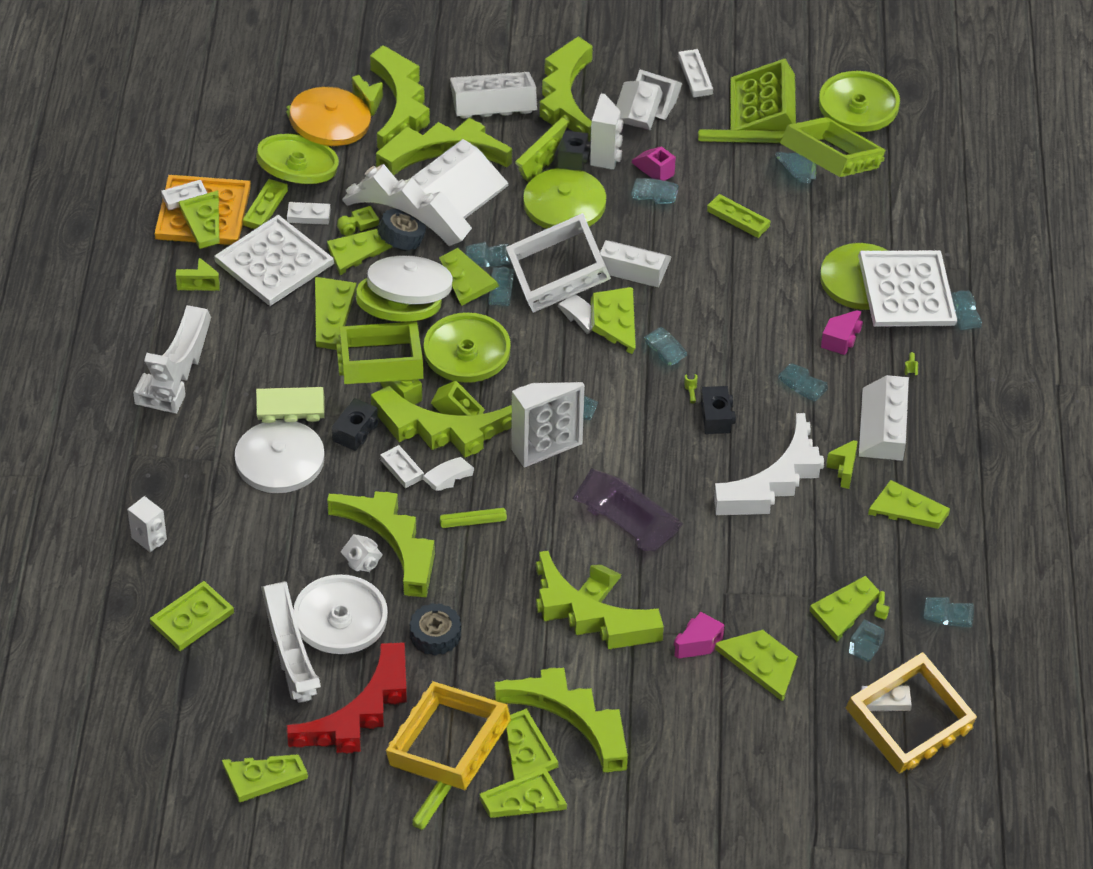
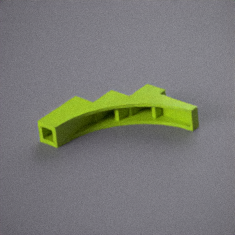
[540,37,592,141]
[370,45,430,149]
[376,118,512,176]
[371,386,512,458]
[327,491,435,598]
[536,551,664,649]
[495,668,628,773]

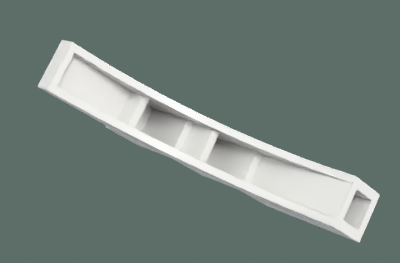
[342,164,472,246]
[145,305,211,398]
[714,413,824,515]
[261,582,321,703]

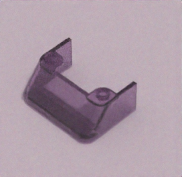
[572,468,683,553]

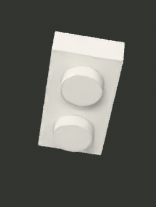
[161,180,207,210]
[287,202,331,224]
[380,445,424,488]
[862,686,911,711]

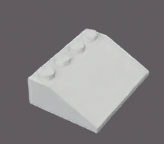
[450,72,537,118]
[411,139,508,219]
[511,382,584,468]

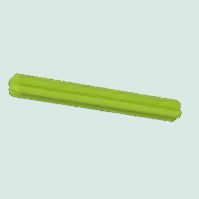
[698,129,785,143]

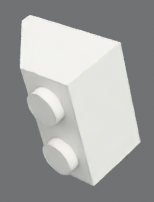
[636,69,682,120]
[616,81,663,130]

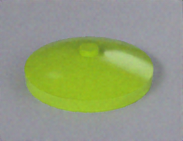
[819,71,900,132]
[256,134,339,184]
[524,168,606,229]
[820,243,888,310]
[356,278,442,322]
[424,313,510,382]

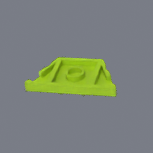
[515,117,569,182]
[591,287,635,354]
[715,630,798,701]

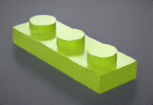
[243,179,288,229]
[707,194,770,238]

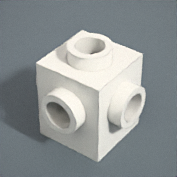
[341,534,383,572]

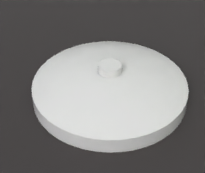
[367,256,453,304]
[235,420,324,493]
[294,575,387,654]

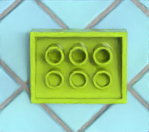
[731,59,796,131]

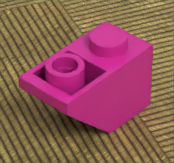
[632,146,676,184]
[821,311,863,355]
[673,612,724,659]

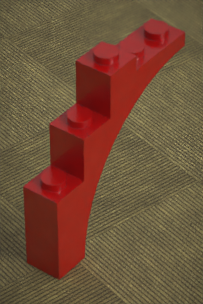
[287,643,407,753]

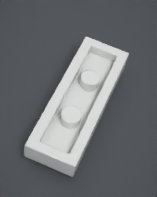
[678,49,713,97]

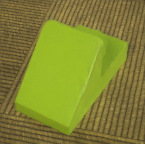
[352,75,383,116]
[176,258,220,291]
[826,440,858,489]
[579,565,621,603]

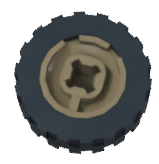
[377,208,426,250]
[410,603,461,655]

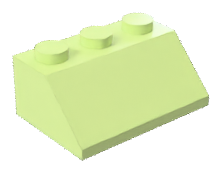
[256,387,325,423]

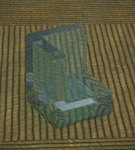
[849,620,885,662]

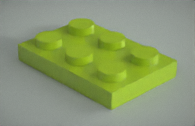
[150,581,234,651]

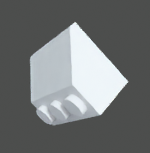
[590,93,623,169]
[600,241,671,288]

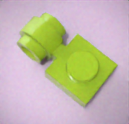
[337,206,379,236]

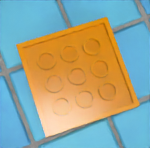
[155,175,251,245]

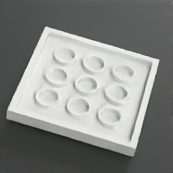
[214,215,334,306]
[858,251,957,327]

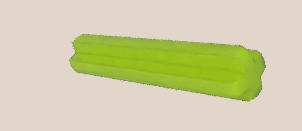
[440,508,507,528]
[412,781,452,830]

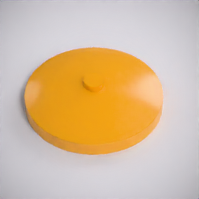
[289,87,371,146]

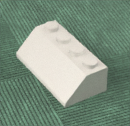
[859,375,909,461]

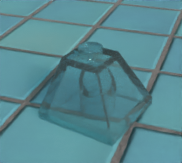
[774,152,817,183]

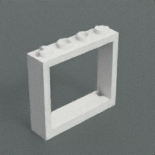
[506,213,611,313]

